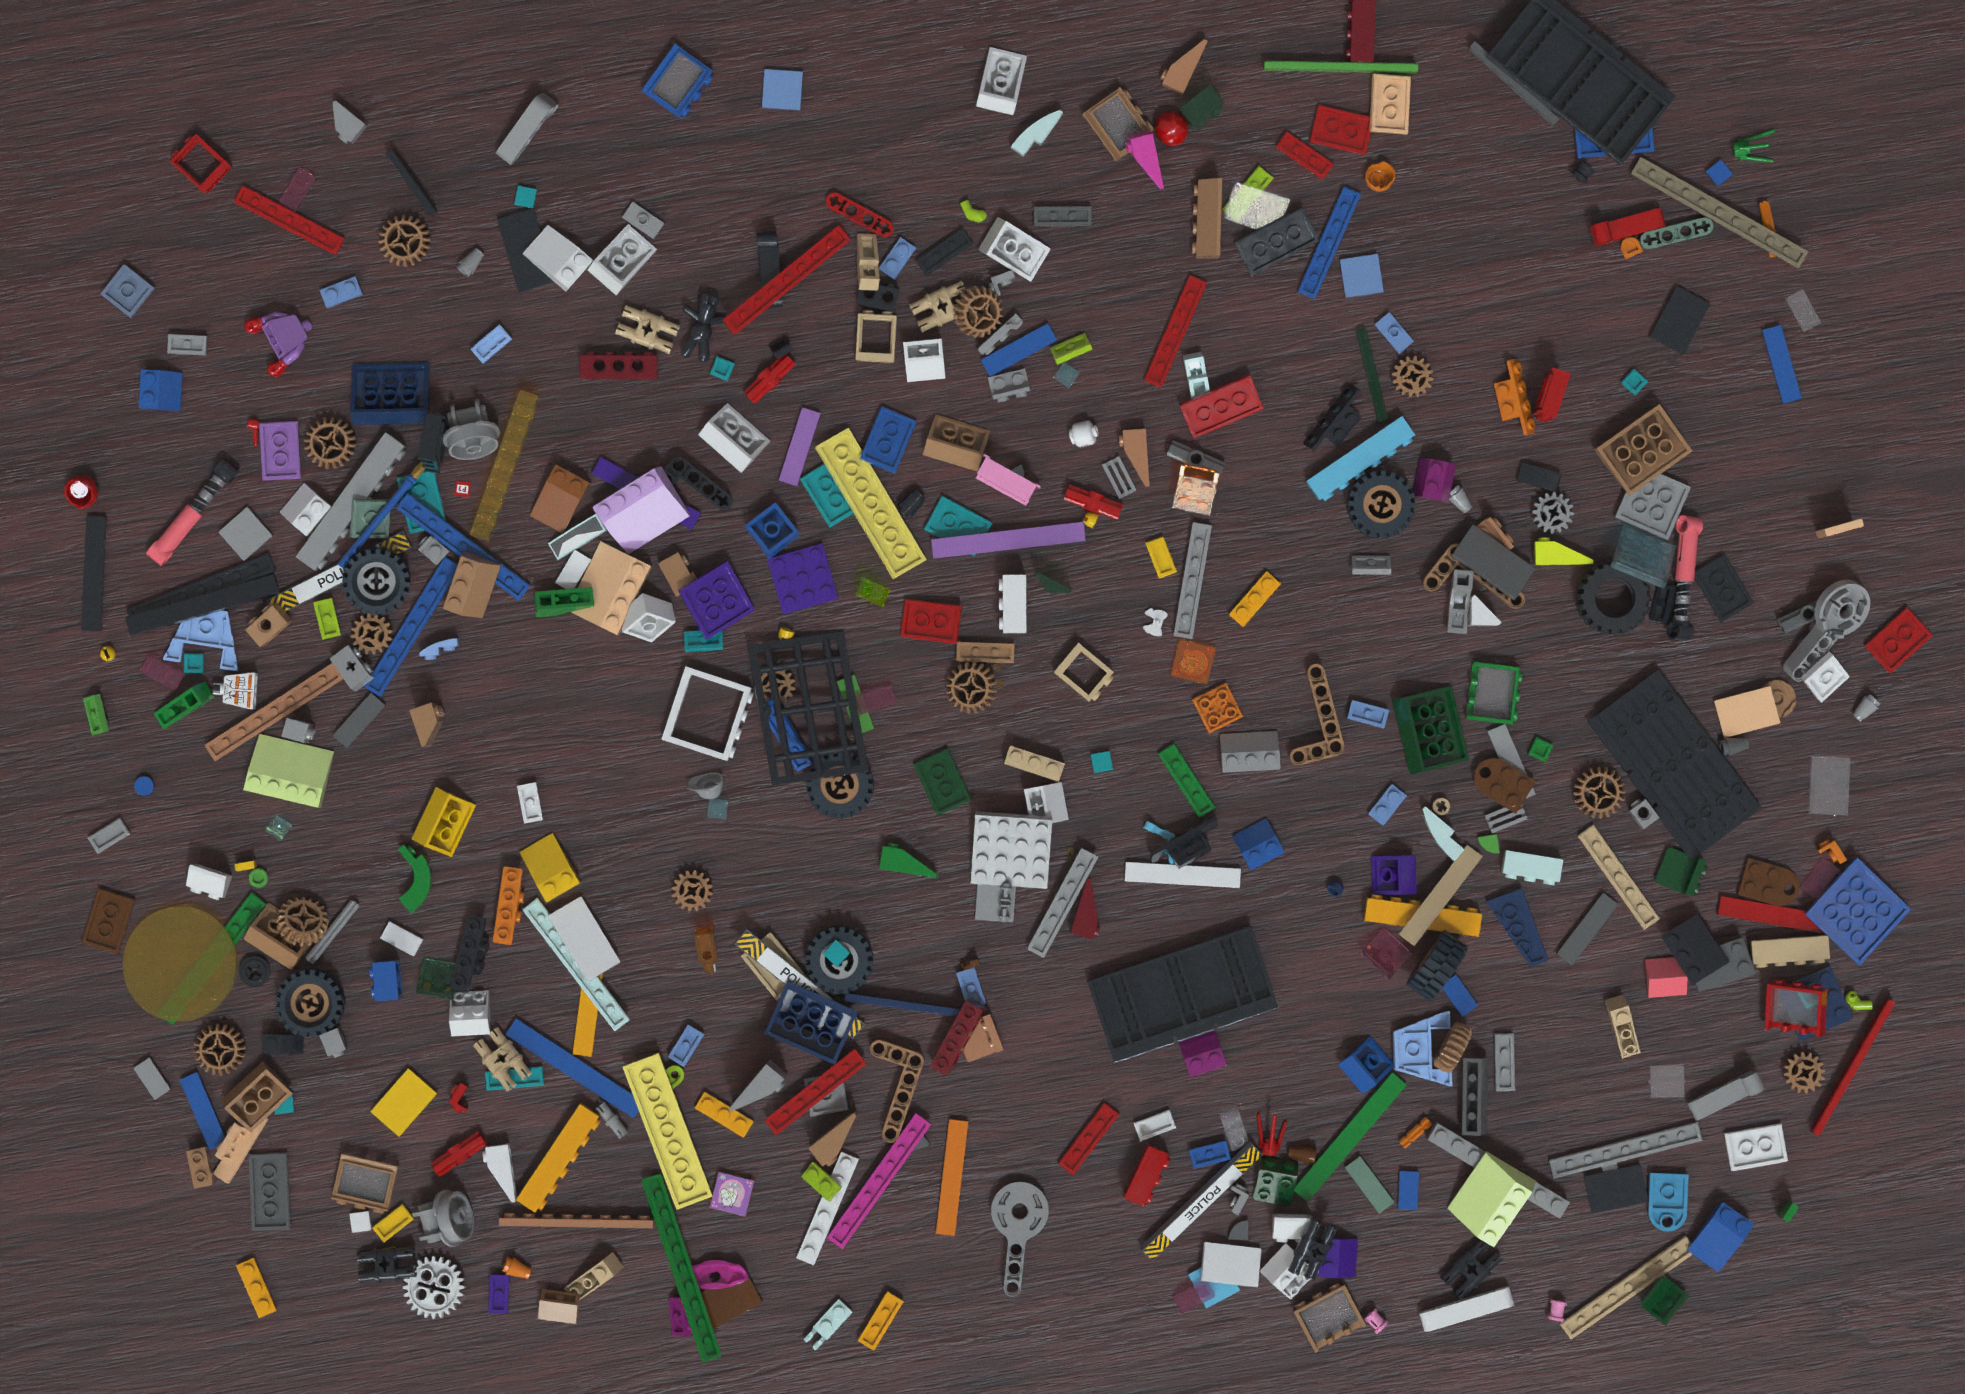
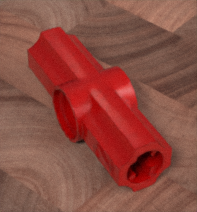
[743,354,796,404]
[1064,485,1123,520]
[430,1131,488,1177]

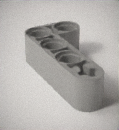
[496,93,559,165]
[1687,1070,1766,1121]

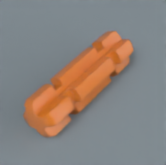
[1399,1117,1432,1148]

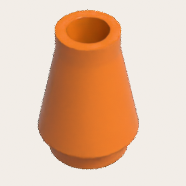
[502,1257,532,1279]

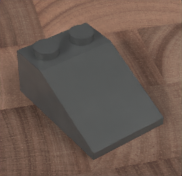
[1696,936,1756,992]

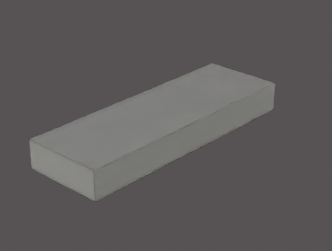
[1494,1033,1515,1091]

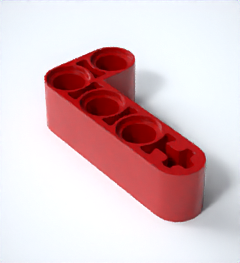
[1589,208,1666,247]

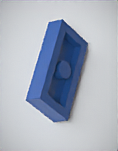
[1189,1140,1231,1169]

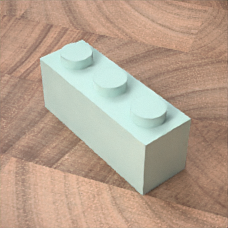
[1501,850,1563,885]

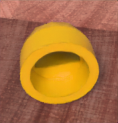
[1083,512,1099,528]
[778,627,795,640]
[100,646,116,661]

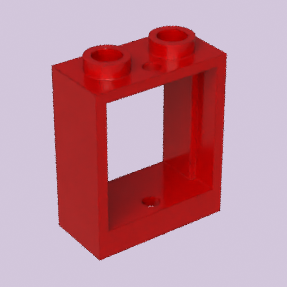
[170,134,232,195]

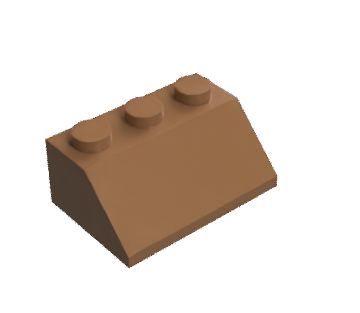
[923,414,990,472]
[443,551,501,618]
[409,703,445,747]
[244,903,311,970]
[221,1061,293,1133]

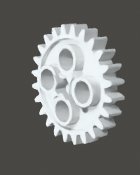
[403,1256,466,1319]

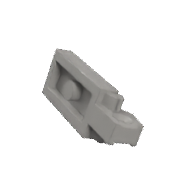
[977,314,1023,355]

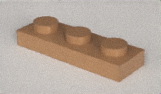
[956,642,1015,663]

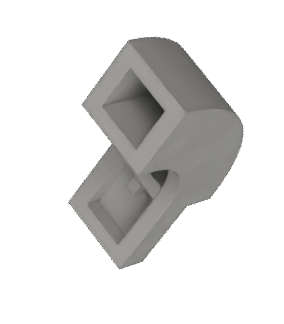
[1447,569,1473,634]

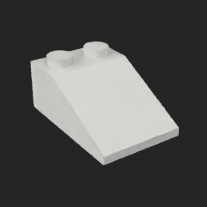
[976,47,1027,115]
[978,217,1050,282]
[588,224,657,295]
[523,225,593,292]

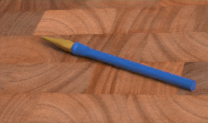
[338,462,425,568]

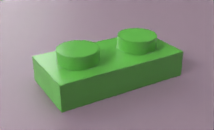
[83,694,109,735]

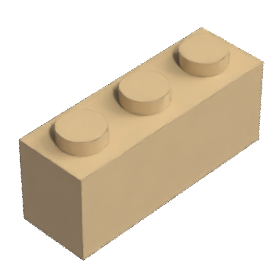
[1004,746,1065,782]

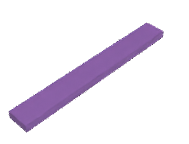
[931,522,1086,559]

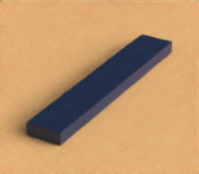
[845,993,960,1017]

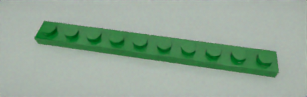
[641,1174,722,1363]

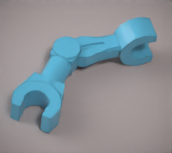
[1143,821,1175,865]

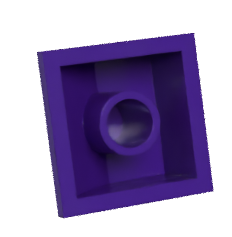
[1371,855,1417,895]
[1317,1236,1358,1278]

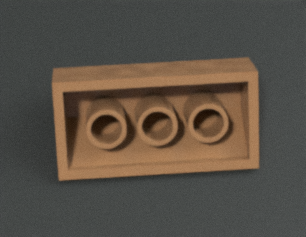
[1192,178,1222,259]

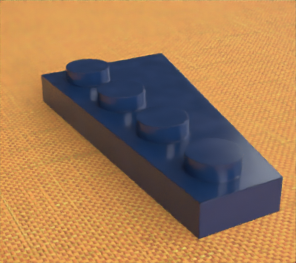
[1486,888,1549,967]

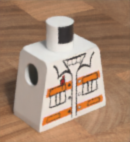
[212,673,258,709]

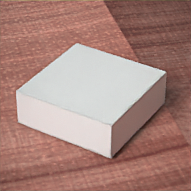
[350,1211,372,1233]

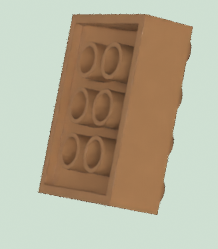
[1594,404,1692,496]

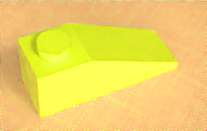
[1533,538,1593,565]

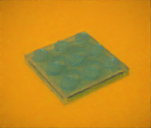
[1610,526,1676,589]

